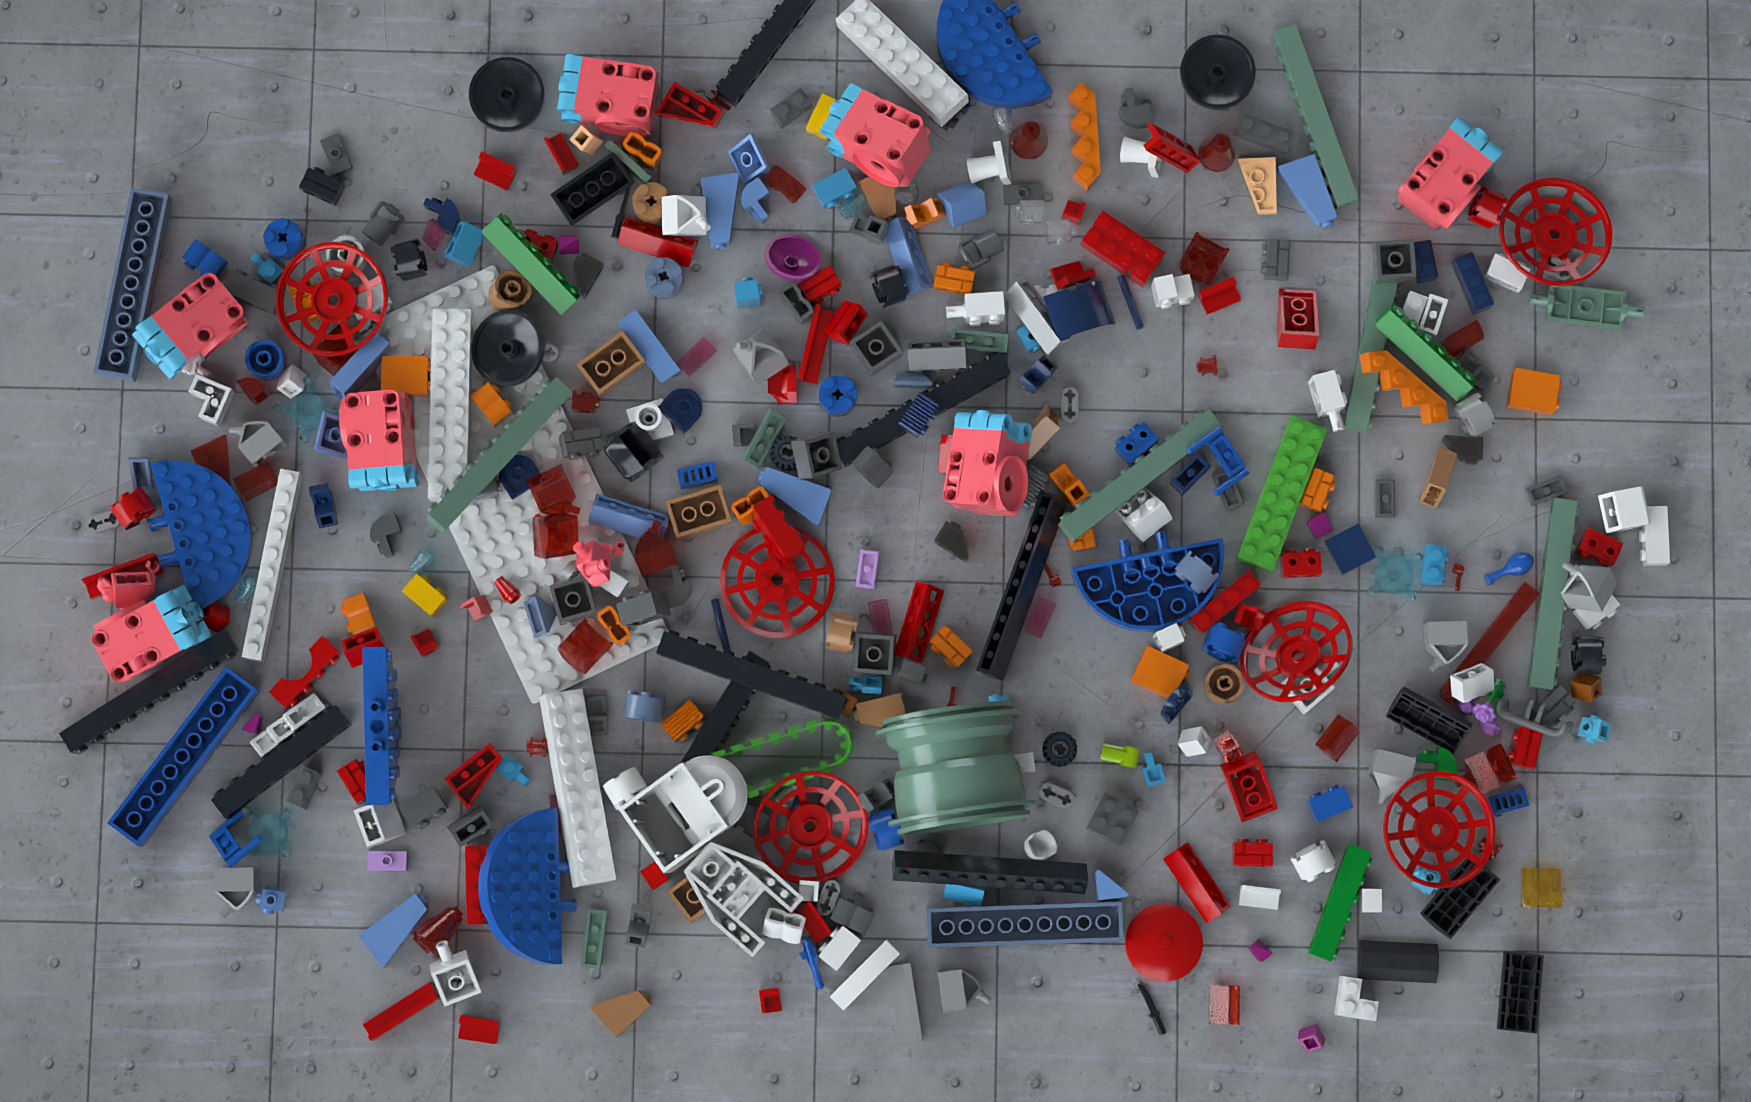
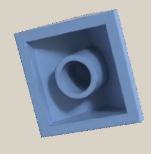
[727,134,769,185]
[937,181,987,228]
[314,412,348,458]
[1093,869,1128,901]

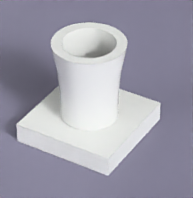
[1120,136,1162,178]
[967,141,1013,185]
[626,398,674,441]

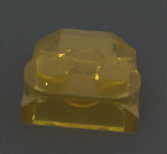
[1521,868,1563,908]

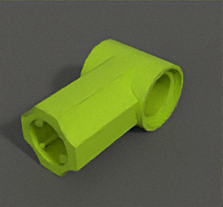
[1100,743,1140,769]

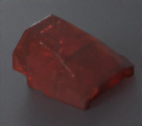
[1178,232,1230,284]
[313,324,359,376]
[557,619,614,674]

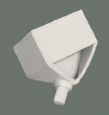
[662,195,711,236]

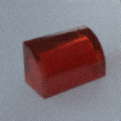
[1441,320,1484,358]
[236,378,271,406]
[233,461,278,502]
[1315,714,1359,762]
[1209,985,1240,1025]

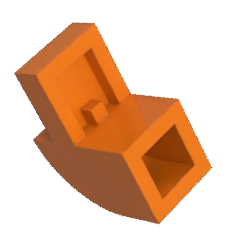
[904,198,947,229]
[1048,463,1090,506]

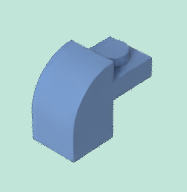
[741,177,770,224]

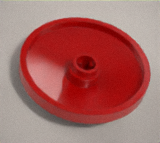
[1125,904,1203,982]

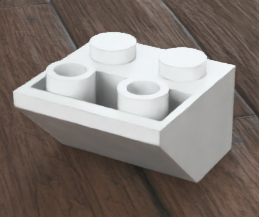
[1598,486,1651,533]
[1115,487,1173,542]
[353,800,406,848]

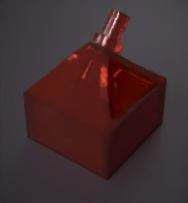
[526,464,580,515]
[532,513,579,559]
[634,520,678,577]
[1454,743,1517,795]

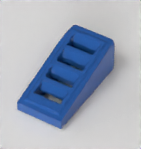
[677,461,718,489]
[1486,787,1529,815]

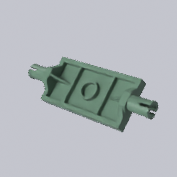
[1529,285,1645,330]

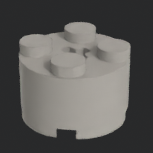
[1453,393,1496,437]

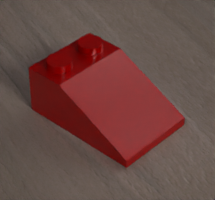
[1277,288,1319,350]
[1219,751,1278,823]

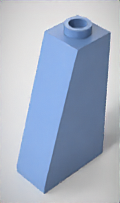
[1277,154,1337,228]
[701,172,739,250]
[330,333,391,400]
[758,467,832,528]
[359,893,429,967]

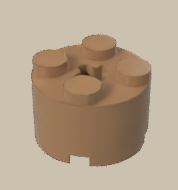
[632,182,670,225]
[489,270,532,311]
[825,611,859,653]
[1203,664,1244,704]

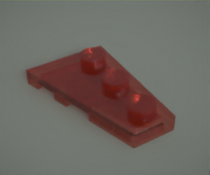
[191,434,232,487]

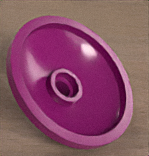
[764,234,821,281]

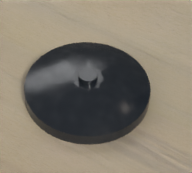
[1180,35,1256,110]
[469,57,545,132]
[471,310,545,387]

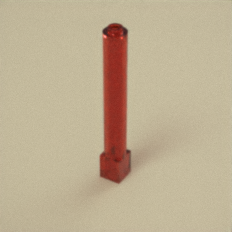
[1440,582,1540,703]

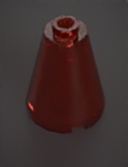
[1010,121,1048,159]
[1198,134,1236,172]
[409,906,463,960]

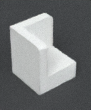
[276,364,307,399]
[599,570,630,597]
[1178,726,1211,757]
[799,880,819,902]
[1360,889,1382,913]

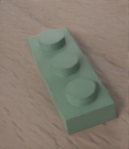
[605,140,652,184]
[951,328,1009,354]
[742,409,787,468]
[581,909,608,969]

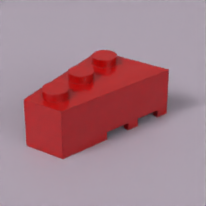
[655,81,725,129]
[752,494,805,565]
[444,742,502,809]

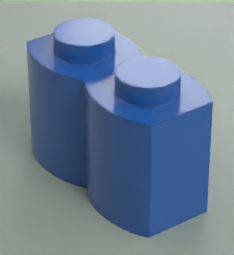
[182,239,228,278]

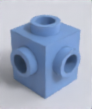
[256,885,286,914]

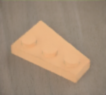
[1238,157,1277,215]

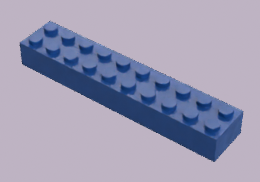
[107,667,260,847]

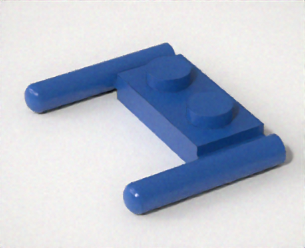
[1186,426,1250,496]
[209,809,263,868]

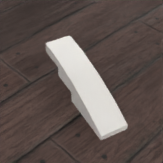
[250,693,326,757]
[830,939,901,1011]

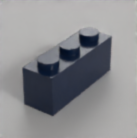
[1451,252,1494,315]

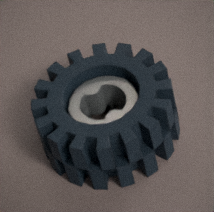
[770,435,797,471]
[1042,731,1078,767]

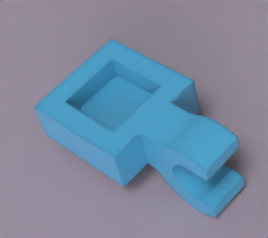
[250,253,284,285]
[848,675,882,694]
[1142,752,1166,787]
[496,755,530,787]

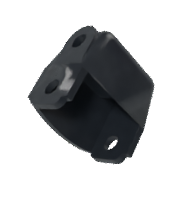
[604,421,664,482]

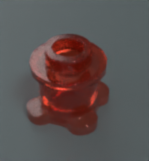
[1196,355,1218,376]
[526,737,547,757]
[1478,837,1503,861]

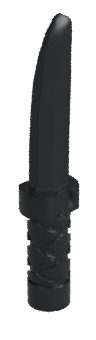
[611,187,630,239]
[1137,984,1167,1036]

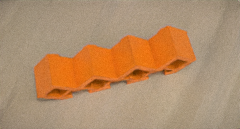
[1067,82,1101,191]
[1359,350,1449,425]

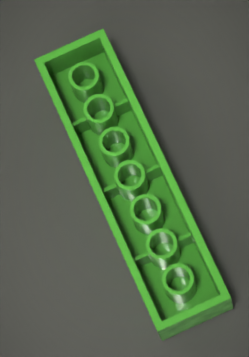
[1235,416,1327,573]

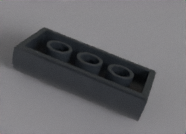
[550,152,634,226]

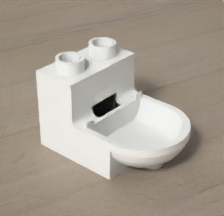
[618,755,748,873]

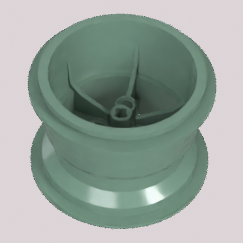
[875,701,1037,835]

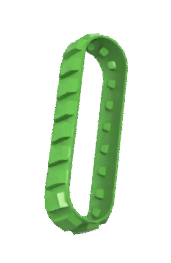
[711,717,854,799]

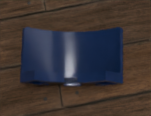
[1043,281,1116,339]

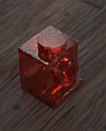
[571,390,600,414]
[1213,730,1243,763]

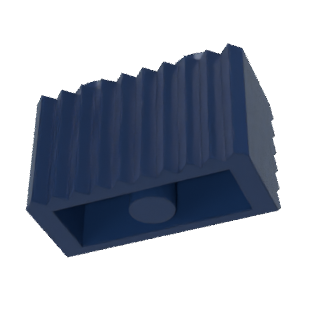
[1414,240,1438,284]
[899,392,940,438]
[1170,454,1211,496]

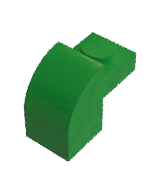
[1416,747,1457,781]

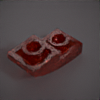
[763,165,807,203]

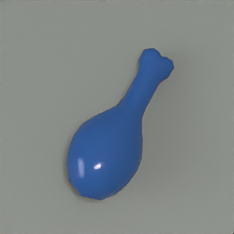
[1484,552,1534,585]
[799,938,824,989]

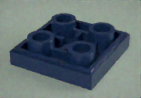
[1324,523,1376,575]

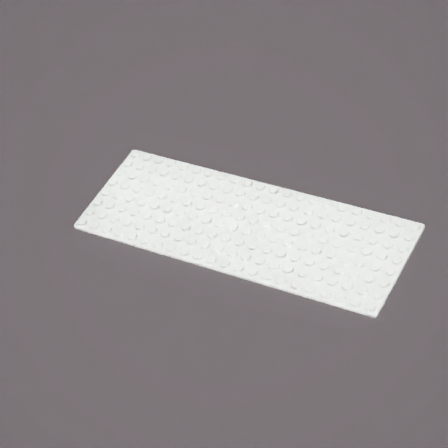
[358,266,669,704]

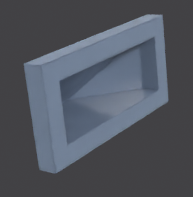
[894,370,932,389]
[128,457,153,490]
[524,596,557,638]

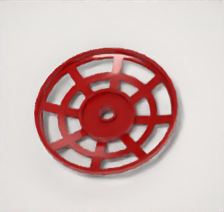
[1499,178,1613,286]
[275,242,388,357]
[720,525,835,639]
[1240,601,1353,702]
[753,771,869,884]
[1383,771,1496,888]

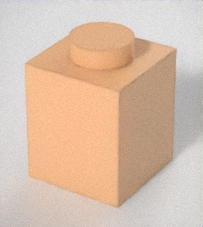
[570,125,604,156]

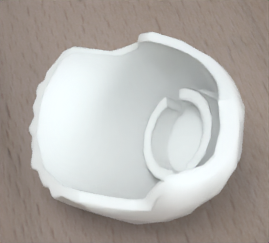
[1024,830,1058,861]

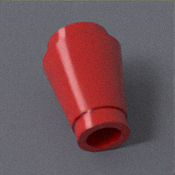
[494,576,521,605]

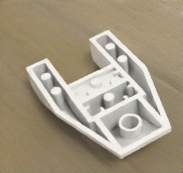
[684,841,804,958]

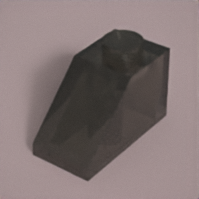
[573,252,604,299]
[1442,435,1483,465]
[934,521,969,563]

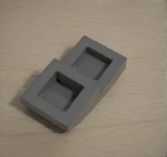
[1457,351,1495,391]
[586,695,608,736]

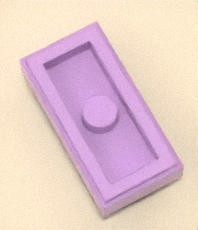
[855,549,879,590]
[367,851,407,871]

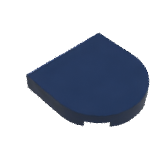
[658,388,702,434]
[499,455,545,501]
[1161,685,1193,724]

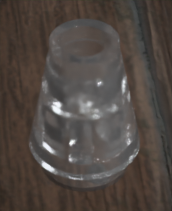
[992,106,1013,136]

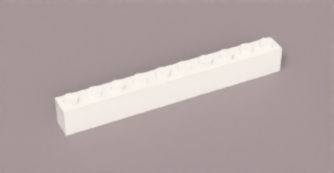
[242,469,303,662]

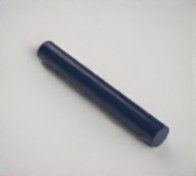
[1117,274,1144,330]
[711,598,731,651]

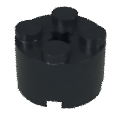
[390,239,428,281]
[870,265,909,308]
[1571,636,1606,675]

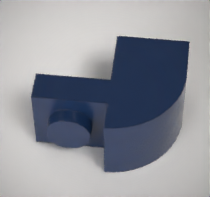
[423,197,460,236]
[1018,356,1058,394]
[309,483,338,529]

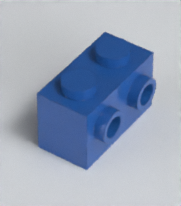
[1114,422,1159,467]
[1306,784,1353,823]

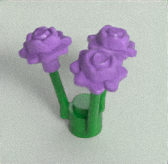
[1457,678,1506,736]

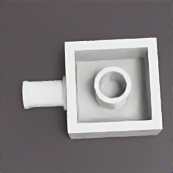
[946,291,1005,326]
[1308,370,1347,432]
[1281,662,1339,715]
[429,941,481,1006]

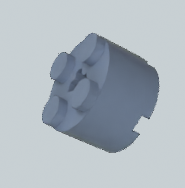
[645,258,684,300]
[1175,551,1219,594]
[624,690,666,723]

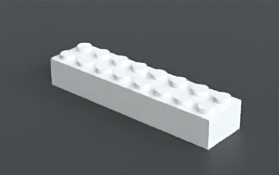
[836,0,969,127]

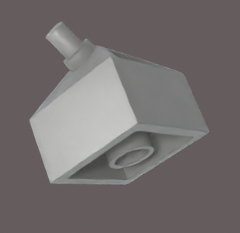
[733,328,789,386]
[229,421,288,470]
[1561,561,1617,612]
[1422,621,1468,673]
[1368,749,1416,804]
[214,867,260,919]
[937,969,992,1012]

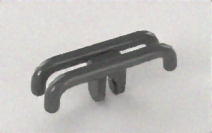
[1496,698,1574,737]

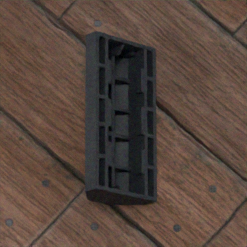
[1386,687,1473,754]
[1420,858,1501,939]
[1358,940,1439,983]
[1497,951,1544,1034]

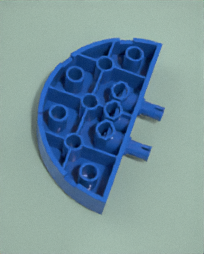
[936,0,1053,109]
[147,461,253,609]
[1071,531,1224,632]
[362,647,402,805]
[478,808,577,965]

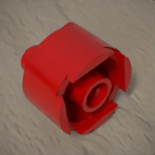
[1467,185,1508,229]
[109,486,157,530]

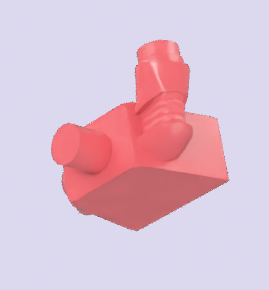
[573,540,625,588]
[97,560,160,610]

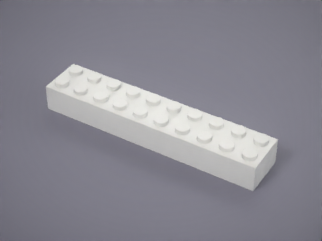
[428,309,473,502]
[539,689,616,888]

